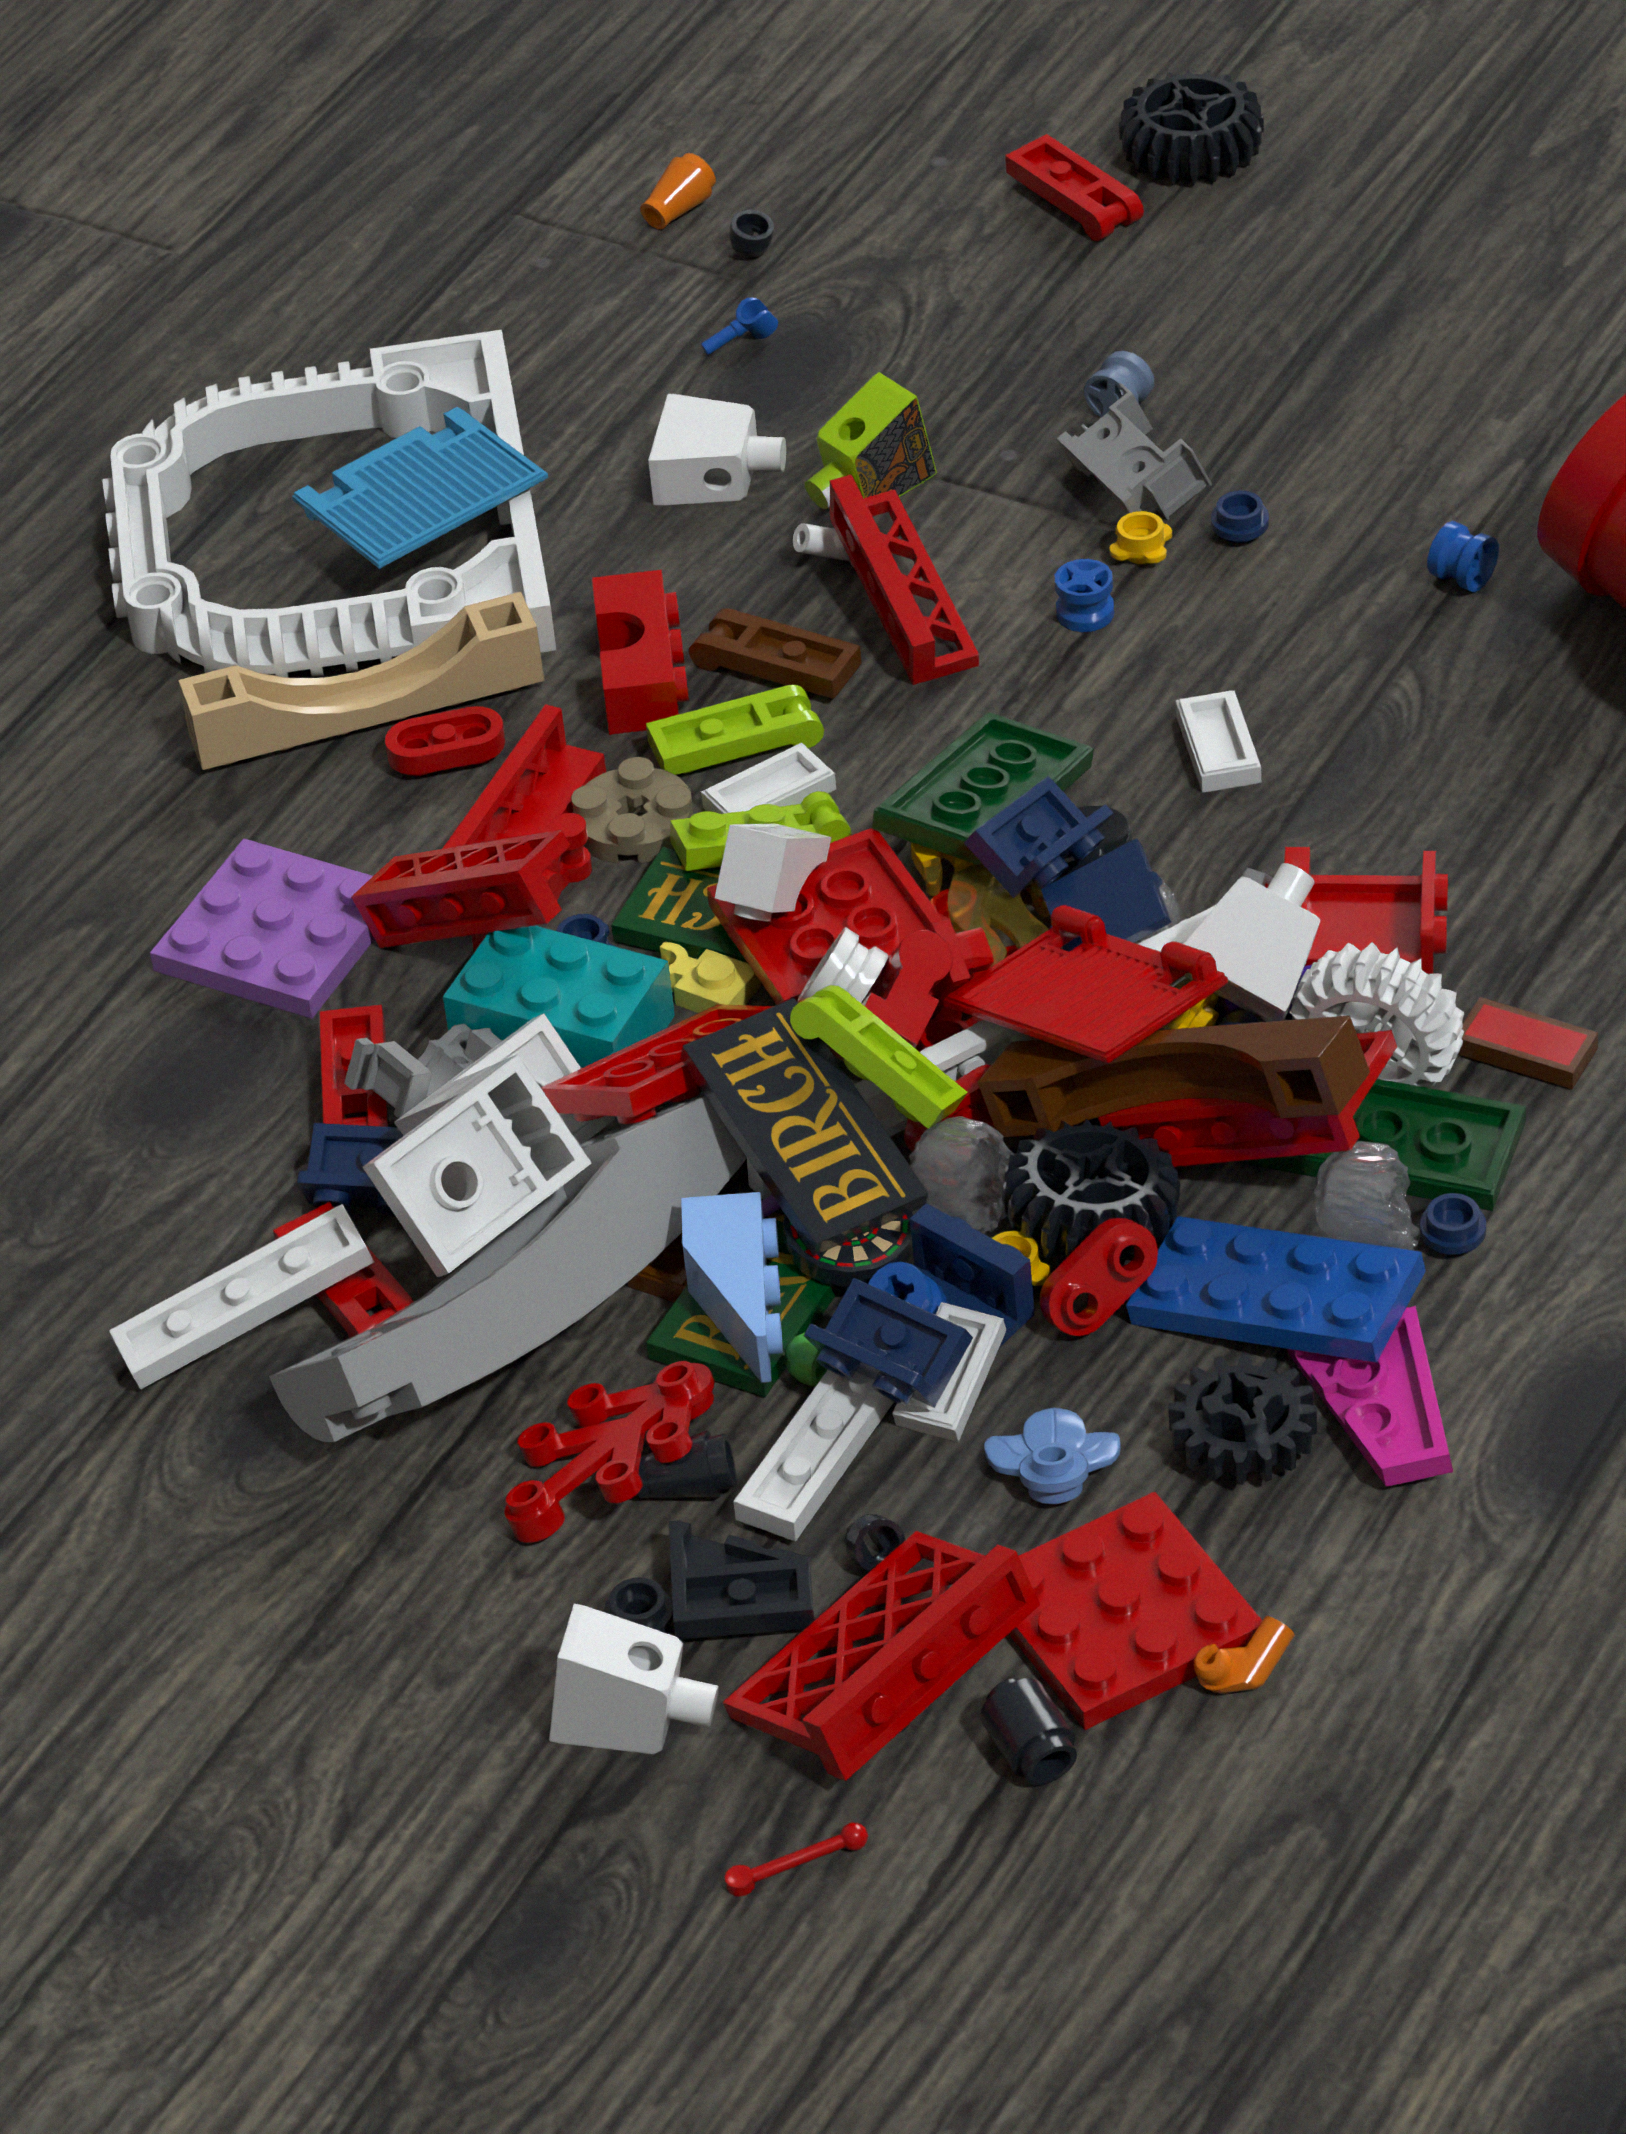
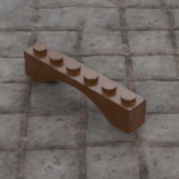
[978,1015,1370,1137]

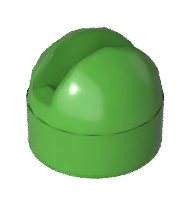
[786,1332,827,1388]

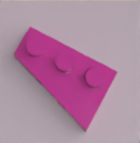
[1287,1306,1453,1487]

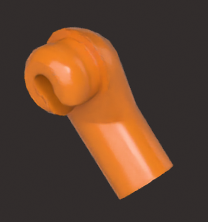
[1194,1616,1295,1694]

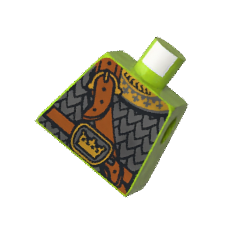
[805,372,937,509]

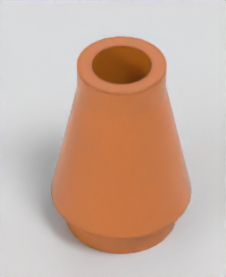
[640,153,716,230]

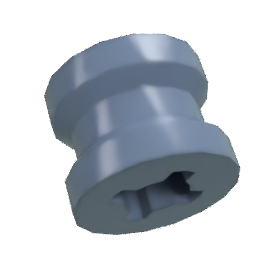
[1084,351,1154,417]

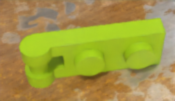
[646,685,824,775]
[670,791,852,871]
[790,985,968,1129]

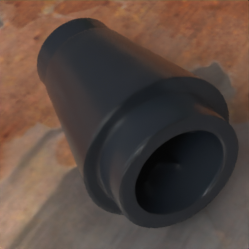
[638,1430,737,1499]

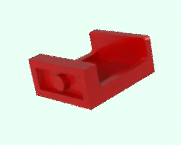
[1284,847,1448,974]

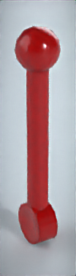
[725,1822,868,1897]

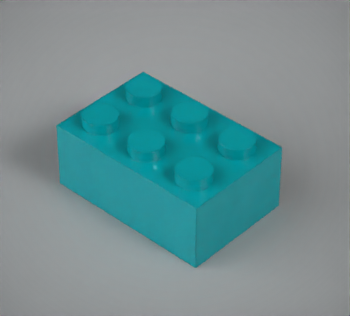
[443,926,675,1068]

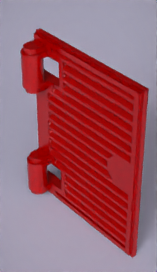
[942,905,1228,1064]

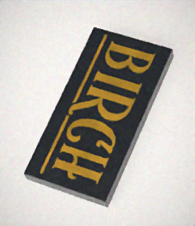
[680,998,929,1256]

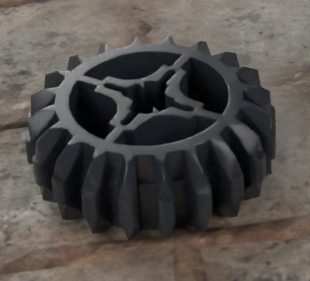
[1119,70,1264,185]
[1002,1118,1181,1265]

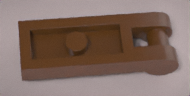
[689,608,862,699]

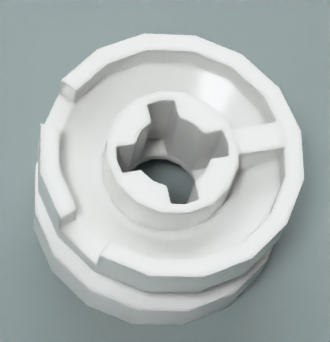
[798,927,888,1003]

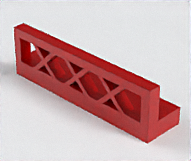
[830,475,979,685]
[442,704,606,849]
[351,830,570,948]

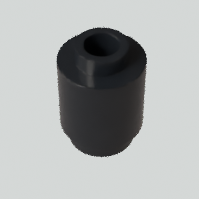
[980,1678,1077,1786]

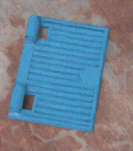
[292,407,548,569]

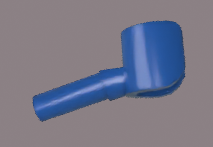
[701,298,778,355]

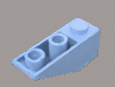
[681,1192,783,1383]

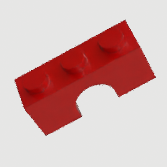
[592,570,689,735]

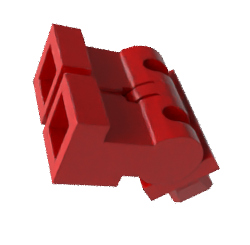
[829,919,994,1061]

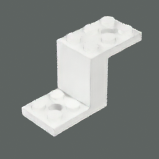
[363,1014,615,1277]

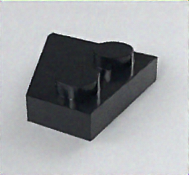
[669,1520,815,1640]

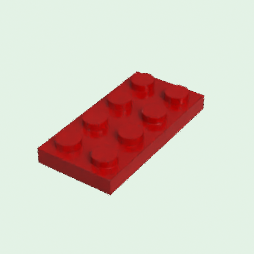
[541,1005,774,1124]

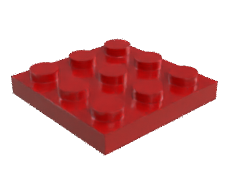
[707,828,943,1005]
[1009,1491,1262,1730]

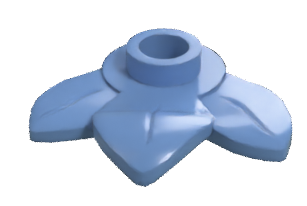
[984,1408,1121,1504]

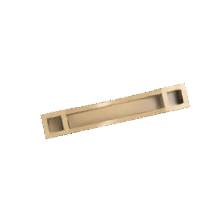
[178,592,544,770]

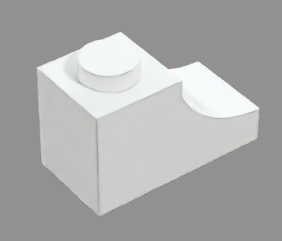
[715,823,831,921]

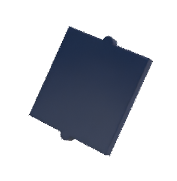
[1041,838,1172,952]

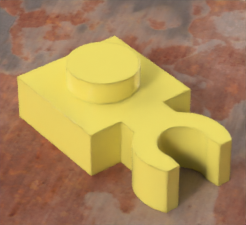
[660,942,761,1013]

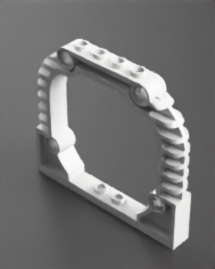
[102,330,557,678]

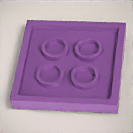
[150,839,374,1019]

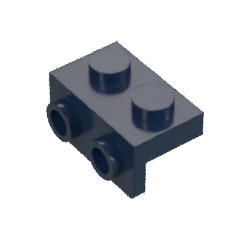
[964,776,1114,898]
[297,1123,403,1217]
[898,1203,1035,1348]
[804,1278,973,1408]

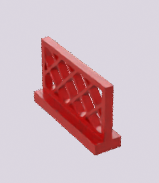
[1098,1030,1397,1167]
[723,1531,1040,1781]

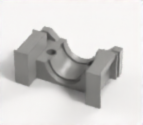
[1057,383,1212,520]
[344,1024,502,1131]

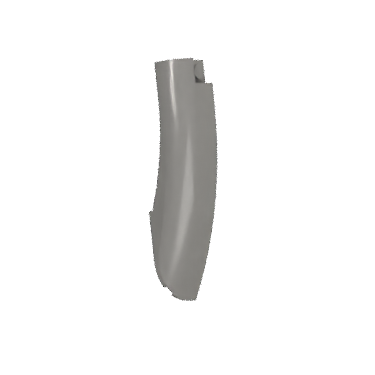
[269,1090,747,1442]

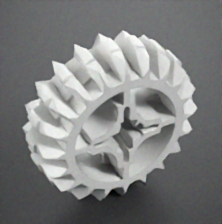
[1290,942,1464,1088]

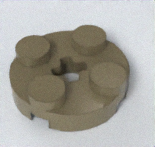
[571,757,694,863]

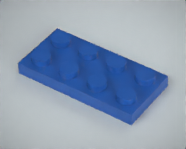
[1126,1216,1426,1363]

